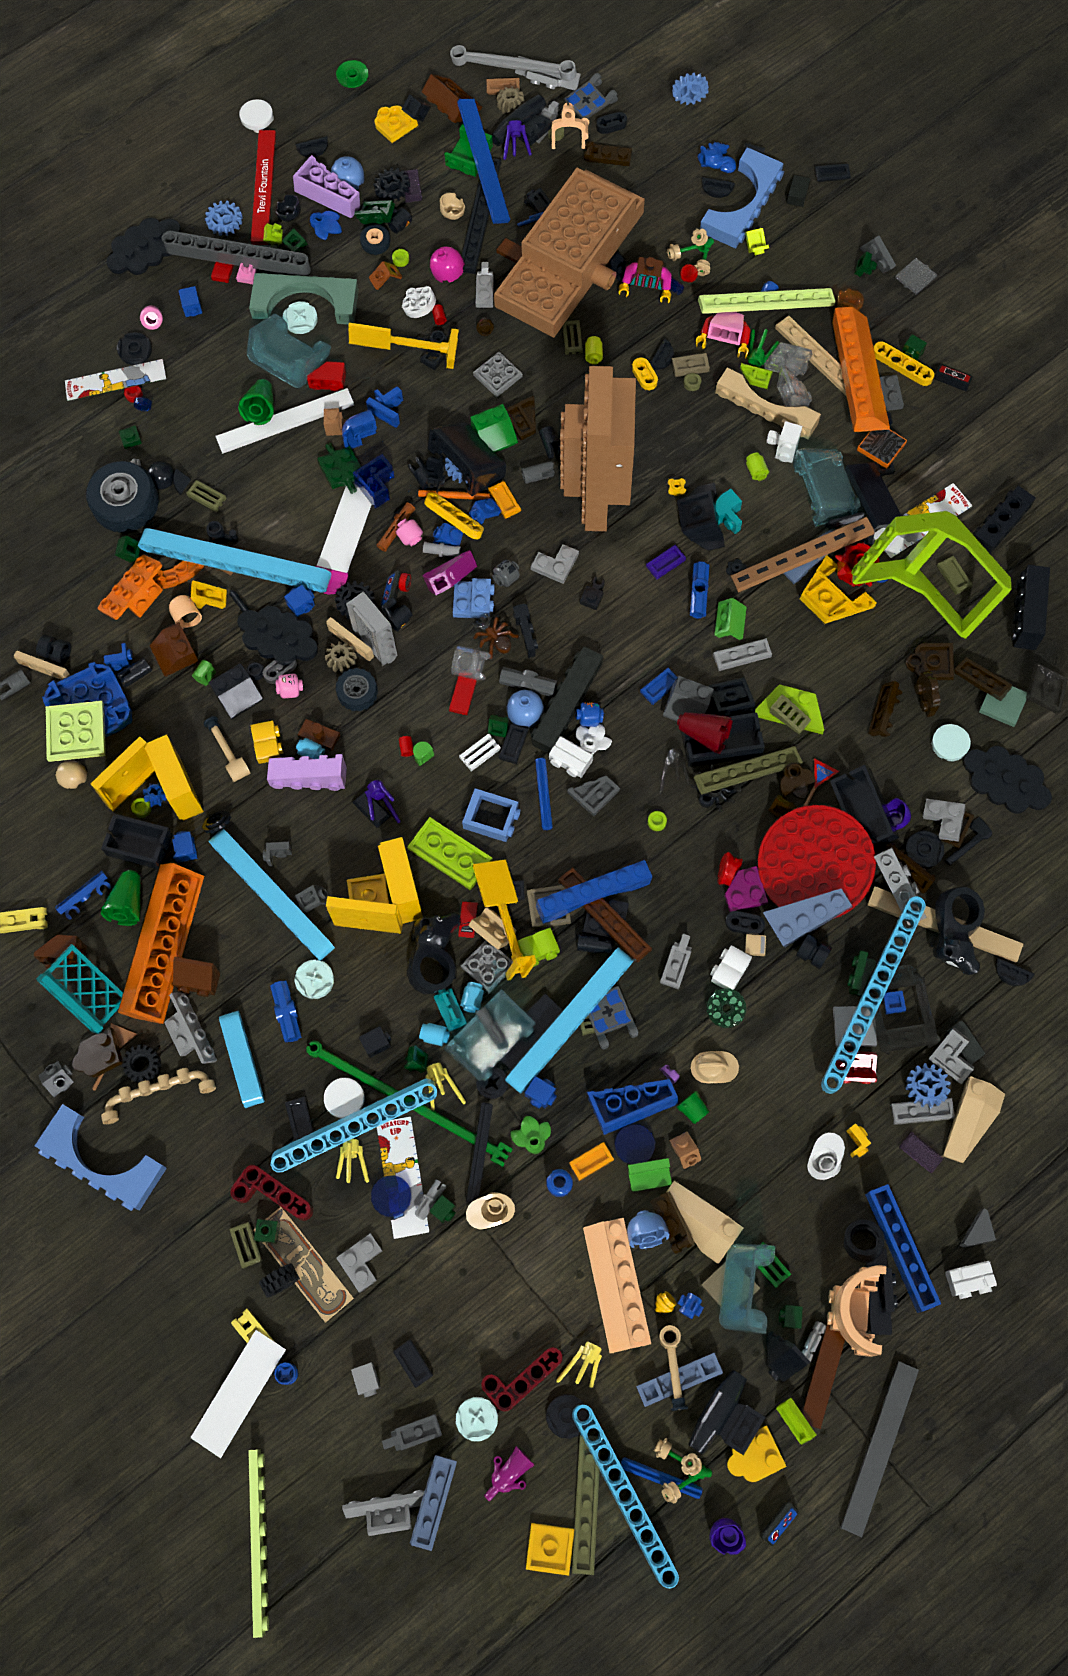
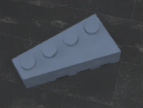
[763,889,853,947]

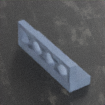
[410,1455,457,1551]

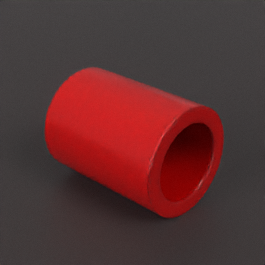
[431,305,447,325]
[398,736,413,757]

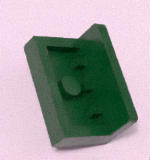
[354,200,395,224]
[847,951,876,997]

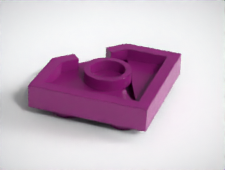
[725,866,768,912]

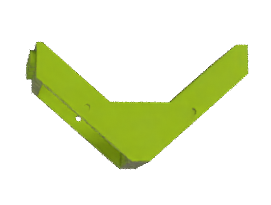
[851,511,1012,639]

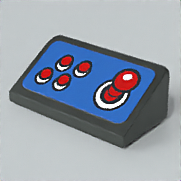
[380,570,401,611]
[760,1502,799,1546]

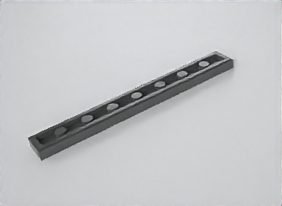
[840,1361,919,1537]

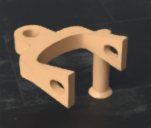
[552,103,589,149]

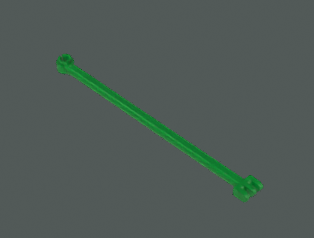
[306,1041,513,1167]

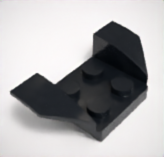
[677,482,725,551]

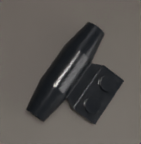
[491,95,553,146]
[688,1370,766,1456]

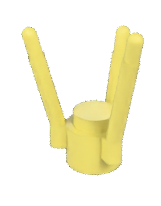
[426,1063,466,1110]
[336,1139,369,1183]
[556,1342,602,1388]

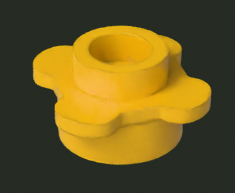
[668,478,686,496]

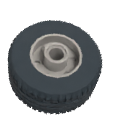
[86,461,159,533]

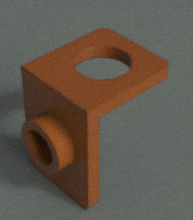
[369,261,402,290]

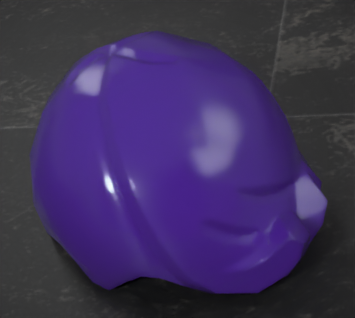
[886,798,911,830]
[709,1518,746,1555]

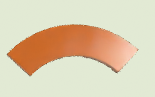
[152,561,205,589]

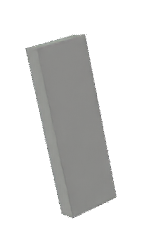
[713,638,772,671]
[891,1098,955,1125]

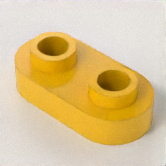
[632,358,658,390]

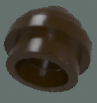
[476,318,494,336]

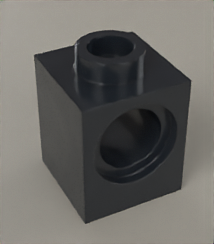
[401,94,431,122]
[359,1026,391,1058]

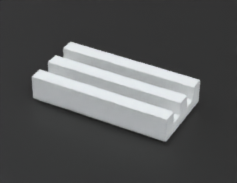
[459,734,501,771]

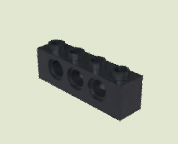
[973,485,1036,554]

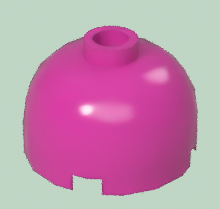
[430,246,465,283]

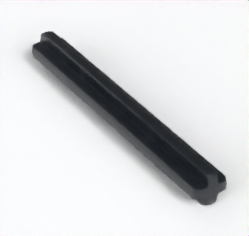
[466,1103,493,1204]

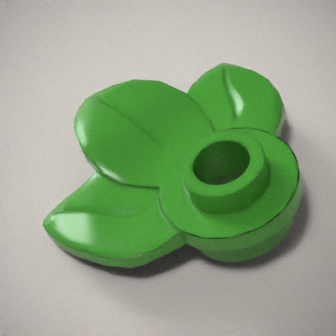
[511,1116,551,1154]

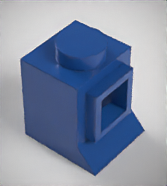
[172,831,198,863]

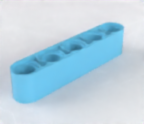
[219,1011,265,1108]

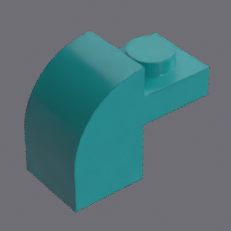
[715,489,742,534]

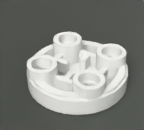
[240,99,274,133]
[402,286,436,318]
[324,1078,365,1119]

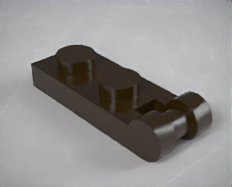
[584,141,632,166]
[650,1191,694,1254]

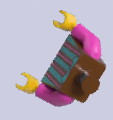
[619,257,671,303]

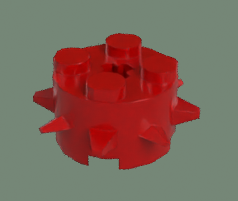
[835,542,879,587]

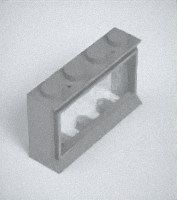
[346,592,398,666]

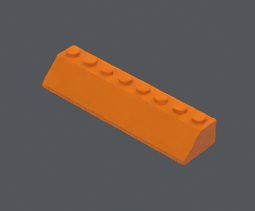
[832,307,890,432]
[118,863,204,1024]

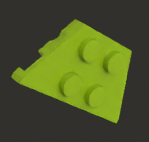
[755,684,824,735]

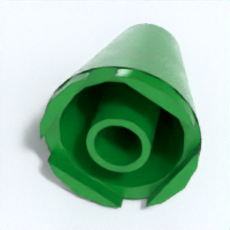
[238,379,274,425]
[101,870,141,926]

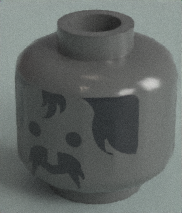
[492,560,520,587]

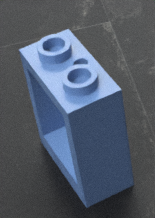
[462,788,521,842]

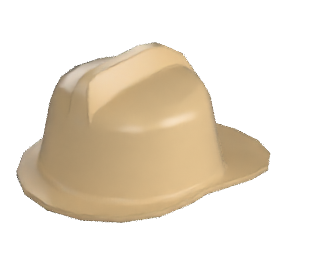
[691,1051,739,1083]
[466,1192,515,1229]

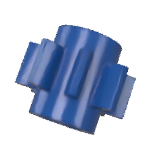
[143,783,167,807]
[677,1292,704,1319]

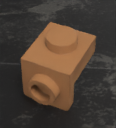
[669,1132,701,1169]

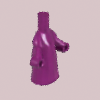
[484,1446,535,1501]

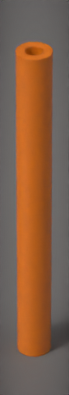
[418,490,490,500]

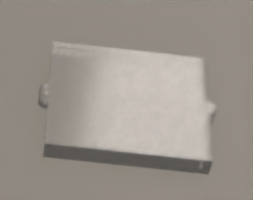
[895,258,937,295]

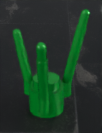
[747,329,779,367]

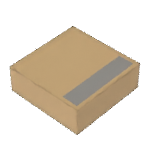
[745,934,766,956]

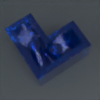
[353,454,394,509]

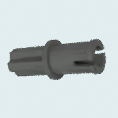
[475,1006,506,1045]

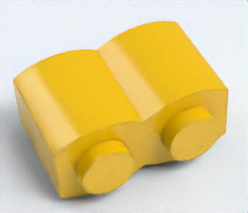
[251,721,283,764]

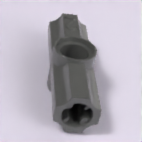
[499,667,557,697]

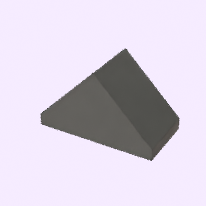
[959,1208,996,1248]

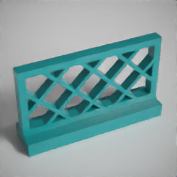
[36,944,123,1034]

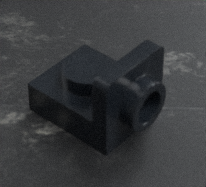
[524,187,551,214]

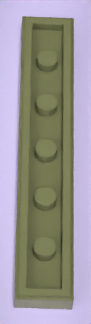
[694,746,803,795]
[572,1435,601,1575]

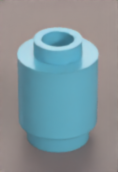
[296,738,325,759]
[460,982,484,1013]
[419,1023,450,1046]

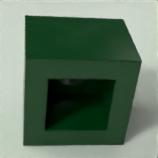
[282,228,308,253]
[902,334,927,361]
[115,536,140,563]
[429,1195,456,1223]
[254,1219,280,1244]
[779,1305,803,1329]

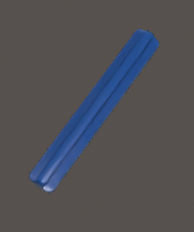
[535,758,552,830]
[621,1457,703,1499]

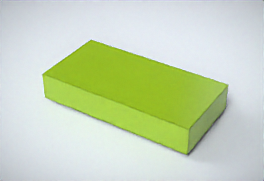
[776,1398,816,1445]

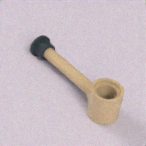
[204,716,251,782]
[659,1325,688,1411]

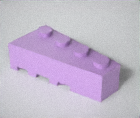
[293,155,360,218]
[267,754,347,791]

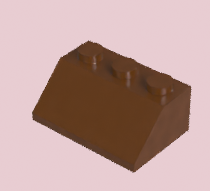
[422,74,482,123]

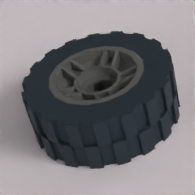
[335,668,378,711]

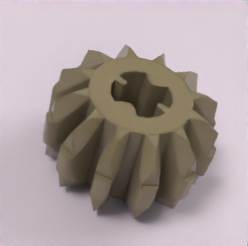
[497,86,524,115]
[325,641,357,673]

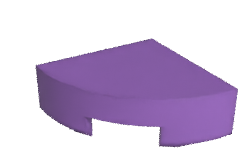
[660,1065,679,1084]

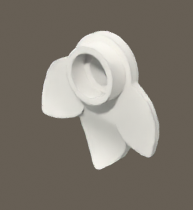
[576,724,612,754]

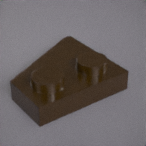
[506,396,536,441]

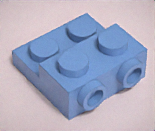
[453,578,495,618]

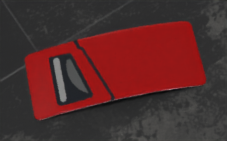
[459,902,478,938]

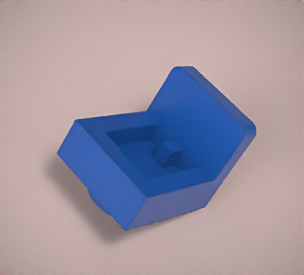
[374,386,403,409]
[469,498,501,525]
[433,523,463,547]
[104,643,133,671]

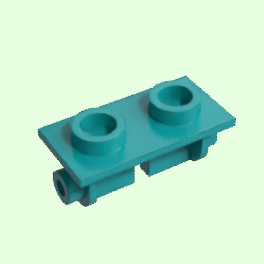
[433,989,467,1032]

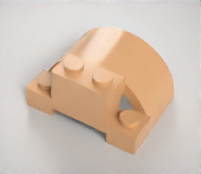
[827,1265,886,1357]

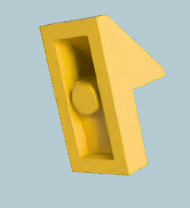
[191,580,227,609]

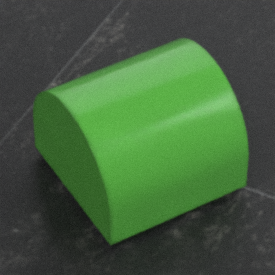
[192,660,216,686]
[413,742,434,766]

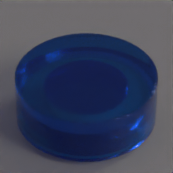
[134,397,152,411]

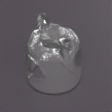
[451,645,491,680]

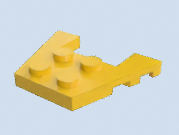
[800,555,877,624]

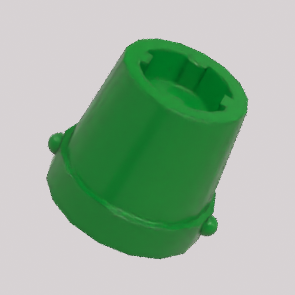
[676,1091,710,1124]

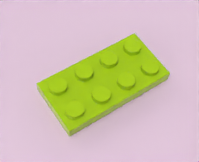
[407,817,493,890]

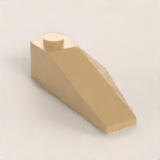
[943,1076,1005,1163]
[667,1181,743,1264]

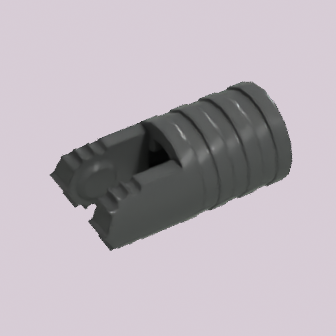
[521,461,555,484]
[0,669,31,701]

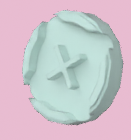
[283,301,318,334]
[931,724,971,761]
[295,960,334,999]
[456,1397,498,1441]

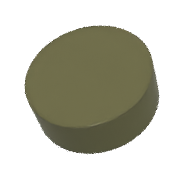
[548,127,564,141]
[684,373,701,391]

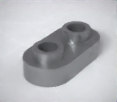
[263,659,297,684]

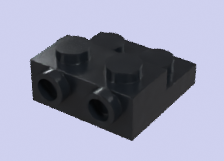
[709,677,755,717]

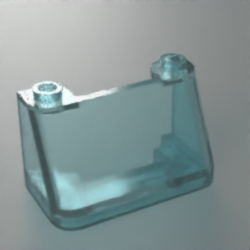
[247,314,331,388]
[793,448,860,526]
[443,989,535,1081]
[719,1244,776,1335]

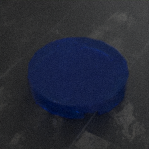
[615,1125,655,1165]
[371,1175,412,1217]

